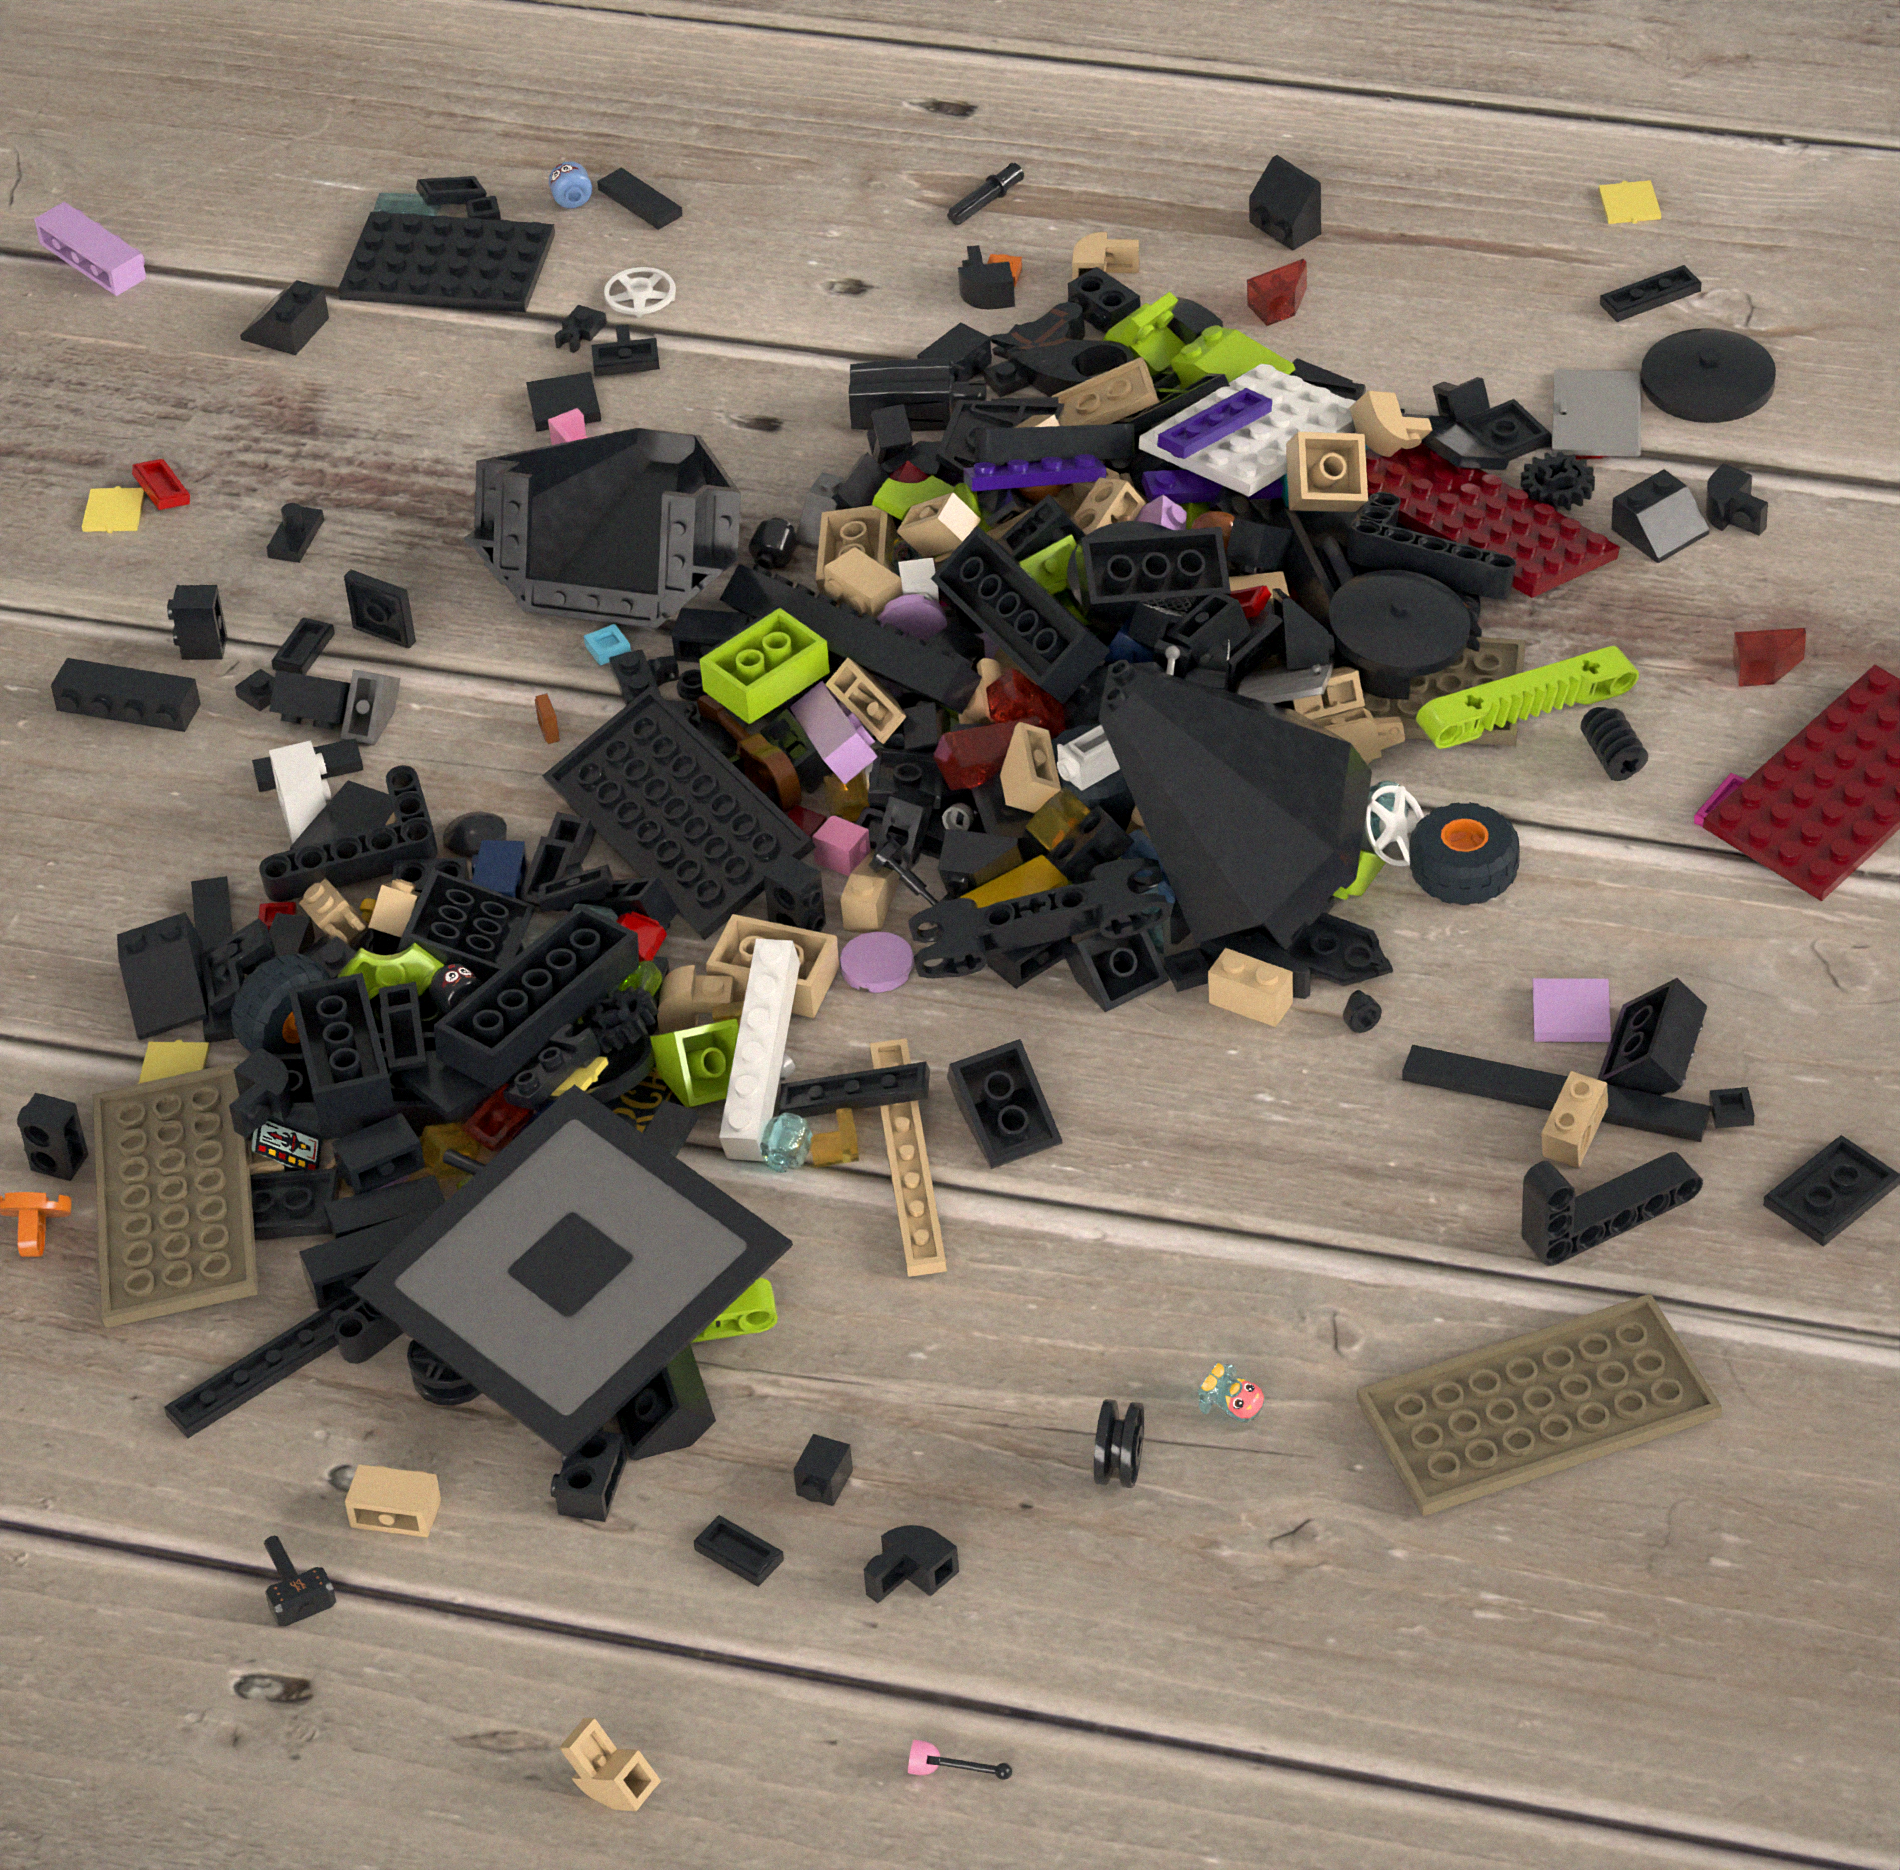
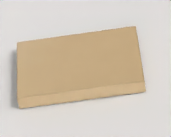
[1051,357,1159,426]

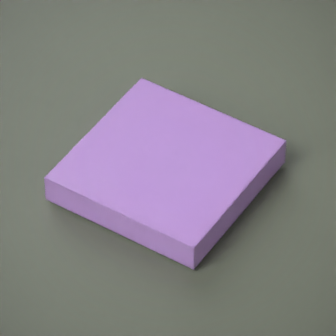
[1532,978,1611,1042]

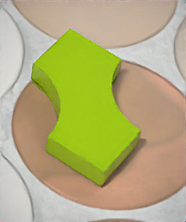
[872,475,955,521]
[338,942,444,1000]

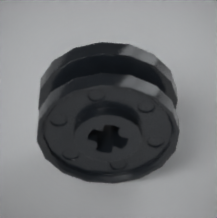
[407,1340,482,1406]
[1094,1399,1144,1488]

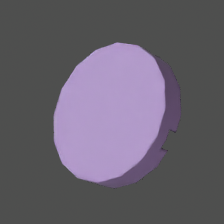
[877,594,947,641]
[840,931,914,993]

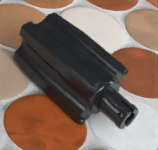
[848,358,987,431]

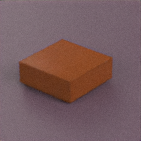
[534,693,560,744]

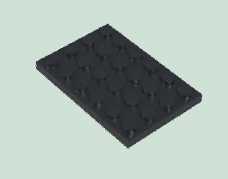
[338,211,555,313]

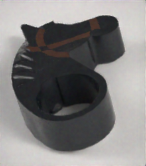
[990,302,1134,397]

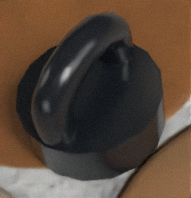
[1343,990,1382,1033]

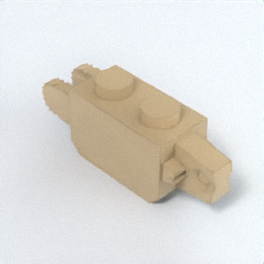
[1312,707,1405,764]
[299,878,369,945]

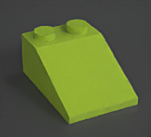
[1170,325,1296,389]

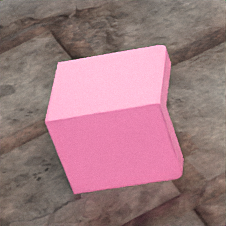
[548,408,588,445]
[812,816,871,877]

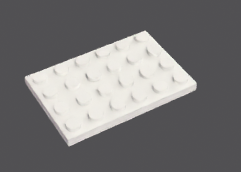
[1139,364,1356,497]

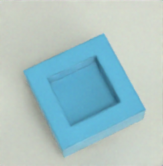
[584,624,631,666]

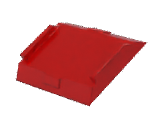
[616,911,667,966]

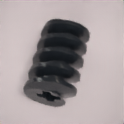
[1580,707,1649,781]

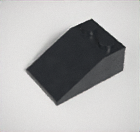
[117,912,209,1040]
[946,1039,1063,1169]

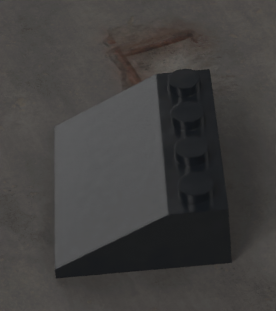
[396,869,536,980]

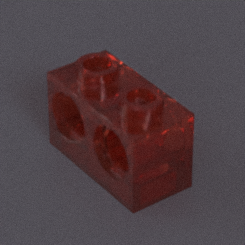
[986,668,1066,741]

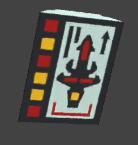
[251,1118,322,1171]

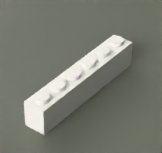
[719,939,800,1162]

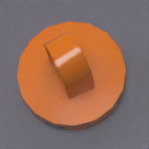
[0,1192,72,1257]

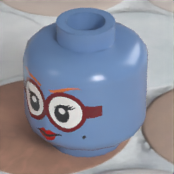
[548,161,592,209]

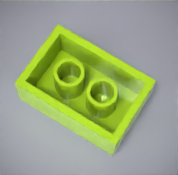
[699,608,830,725]

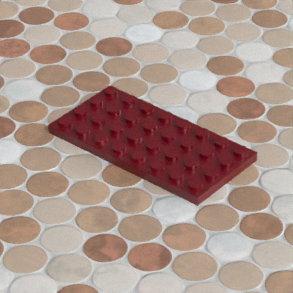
[1365,443,1620,598]
[1703,664,1900,901]

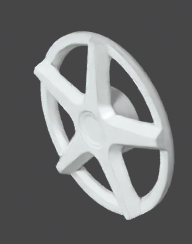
[604,267,676,318]
[1364,785,1424,867]

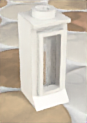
[1057,725,1120,791]

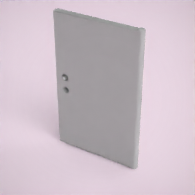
[1552,369,1641,457]
[1236,657,1335,704]

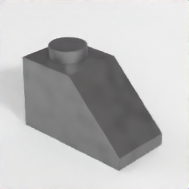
[796,472,845,550]
[340,669,401,745]

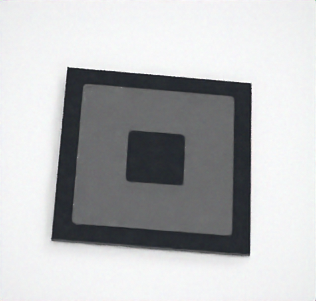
[351,1084,793,1459]

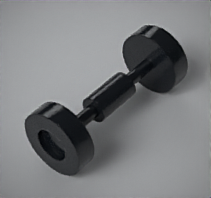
[868,839,957,926]

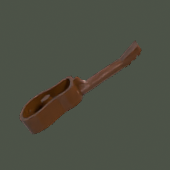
[697,695,802,813]

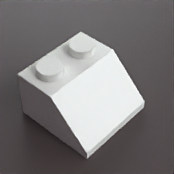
[269,740,332,844]

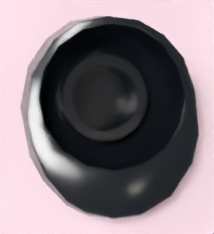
[443,811,507,858]

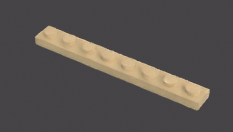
[869,1038,947,1277]

